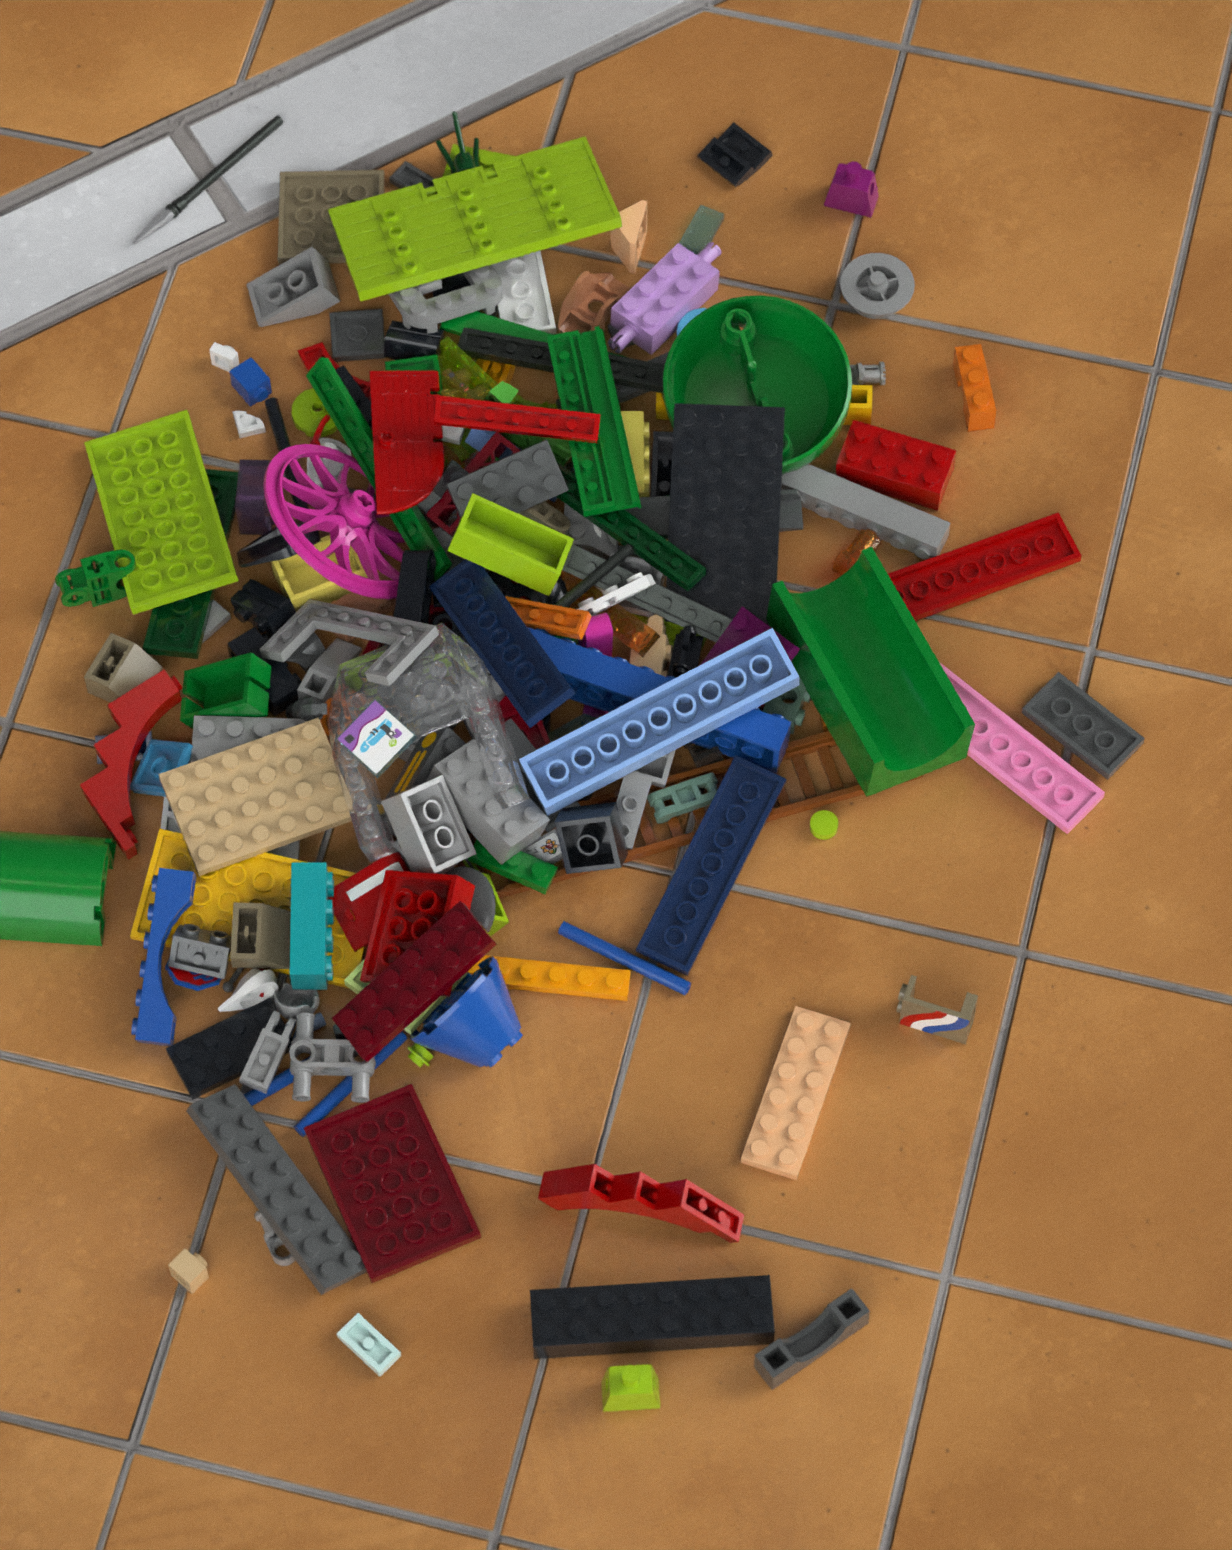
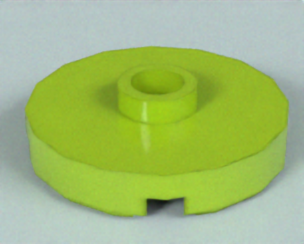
[291,388,337,437]

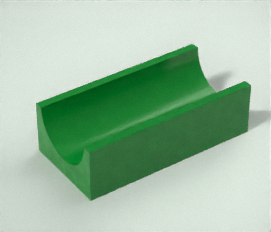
[766,547,975,797]

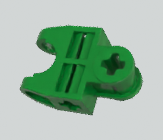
[55,549,136,607]

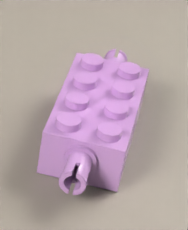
[608,242,721,355]

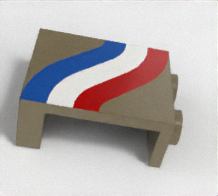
[896,975,978,1045]

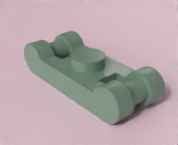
[647,773,718,824]

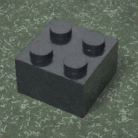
[554,802,628,874]

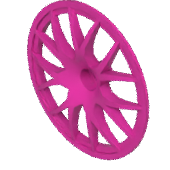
[263,444,405,599]

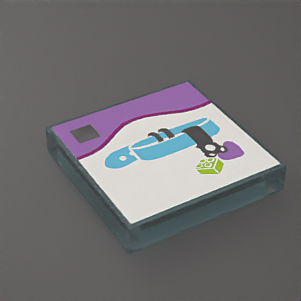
[336,699,417,779]

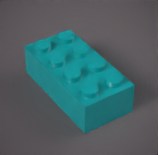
[290,862,334,990]

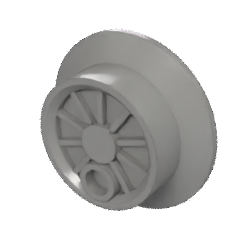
[840,253,915,319]

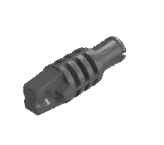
[285,697,327,722]

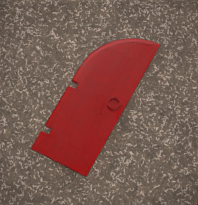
[369,371,444,515]

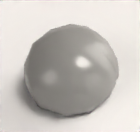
[274,982,320,1020]

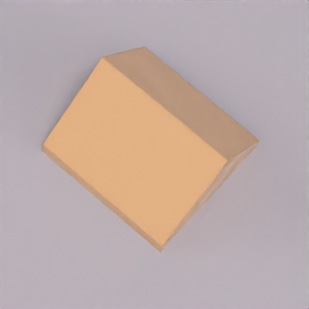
[611,200,647,274]

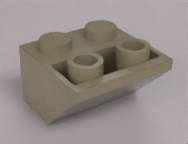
[84,633,163,702]
[230,902,291,969]

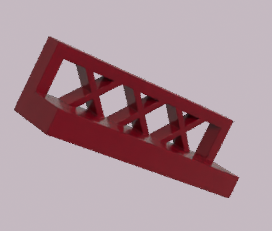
[426,432,521,537]

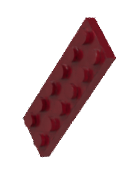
[331,901,497,1062]

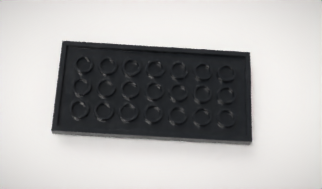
[665,403,785,626]

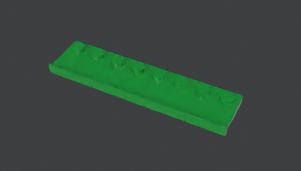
[547,326,641,517]

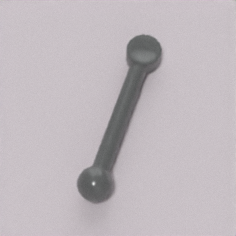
[222,968,244,993]

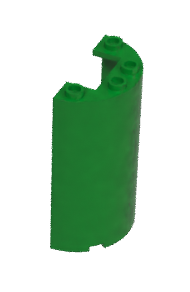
[0,831,117,946]

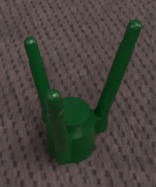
[436,111,479,174]

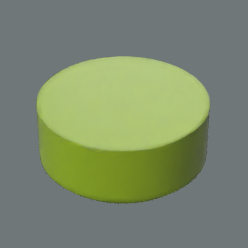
[810,810,838,840]

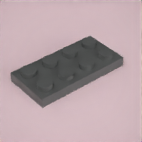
[446,440,568,519]
[1022,672,1145,780]

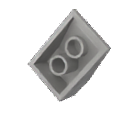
[246,247,340,327]

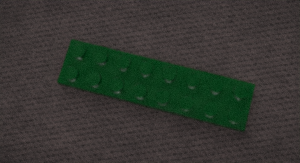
[143,469,244,659]

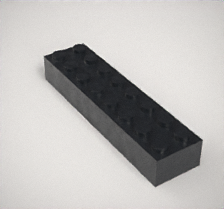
[530,1275,775,1359]

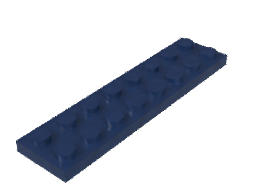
[429,559,576,728]
[636,755,787,976]

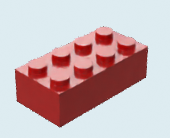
[835,420,956,511]

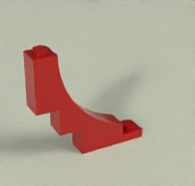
[80,670,182,860]
[538,1163,744,1243]

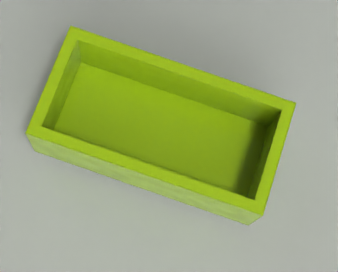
[447,493,574,596]

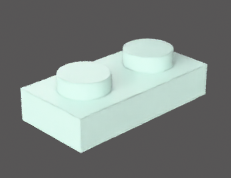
[337,1313,401,1377]

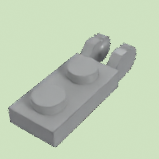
[239,1010,297,1094]

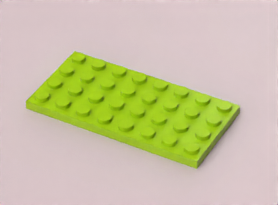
[84,410,239,615]

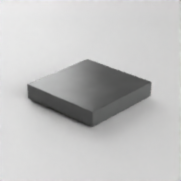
[330,309,385,362]

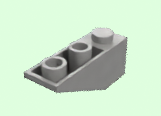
[297,638,362,703]

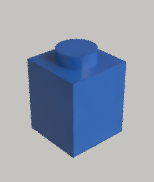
[229,357,272,407]

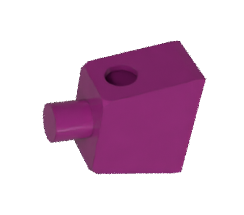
[824,161,879,218]

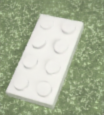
[492,251,556,334]

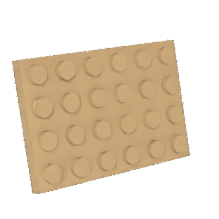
[158,717,360,876]

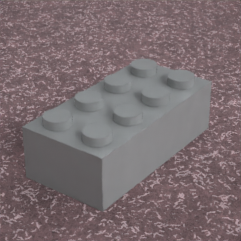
[426,739,550,864]

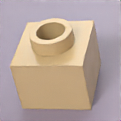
[168,1249,209,1294]

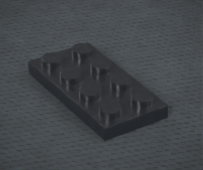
[166,998,293,1100]

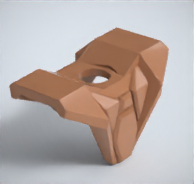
[557,271,631,333]

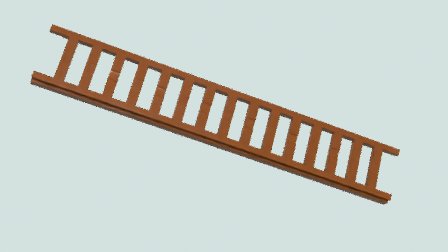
[470,731,923,899]

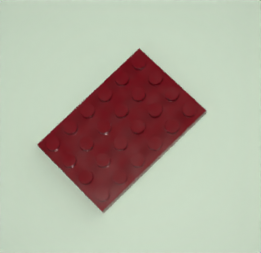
[304,1084,481,1284]

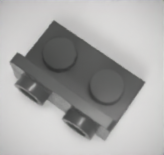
[168,924,231,979]

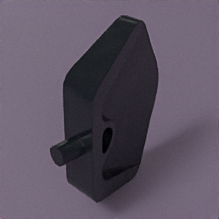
[237,519,321,568]

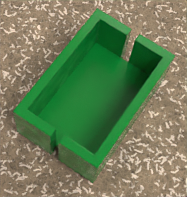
[180,653,271,729]

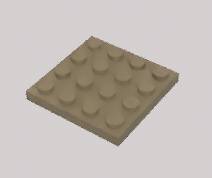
[278,170,385,264]

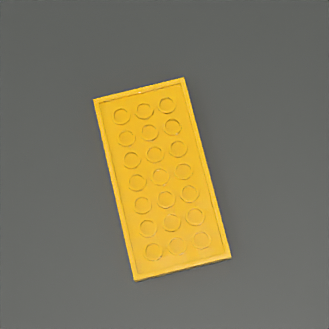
[130,829,366,988]

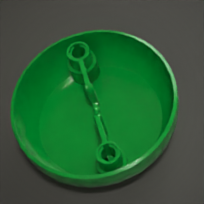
[662,295,852,475]

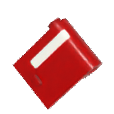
[329,850,410,952]

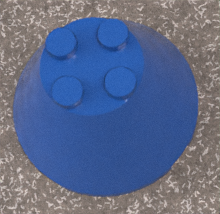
[410,956,523,1068]

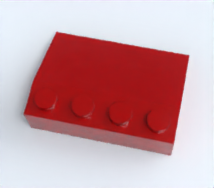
[360,870,475,997]

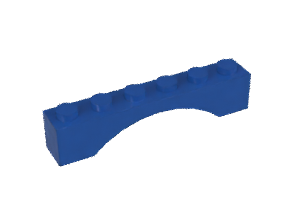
[131,868,196,1046]

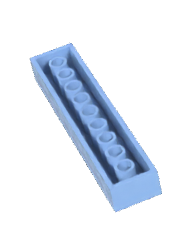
[519,628,800,816]

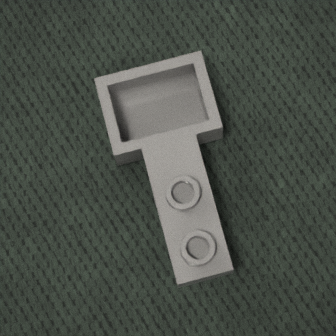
[616,750,675,850]

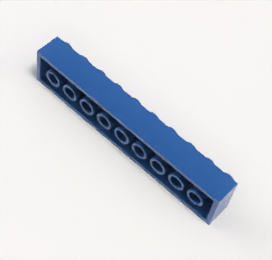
[528,627,791,774]

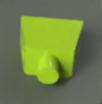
[601,1364,660,1412]

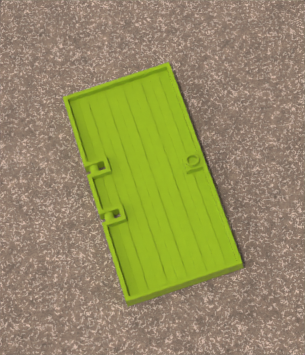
[328,136,622,302]

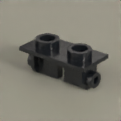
[668,626,704,677]

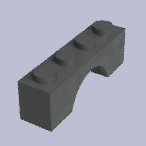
[754,1288,870,1390]

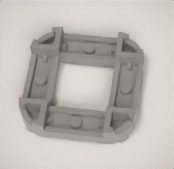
[388,265,503,334]

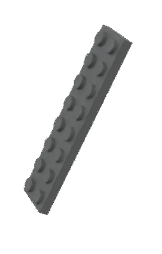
[187,1084,366,1295]

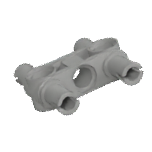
[289,1013,376,1103]

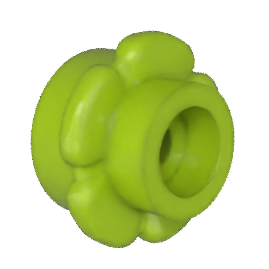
[407,1043,434,1068]

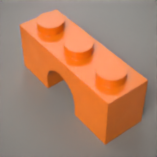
[953,344,996,432]

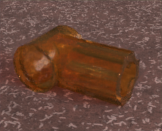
[832,529,881,576]

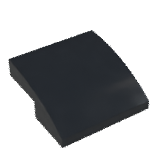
[697,122,773,187]

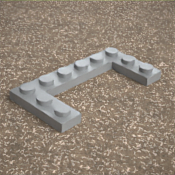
[260,599,439,686]

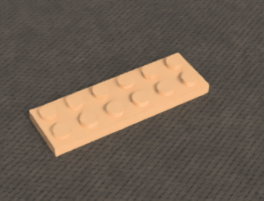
[741,1006,851,1181]

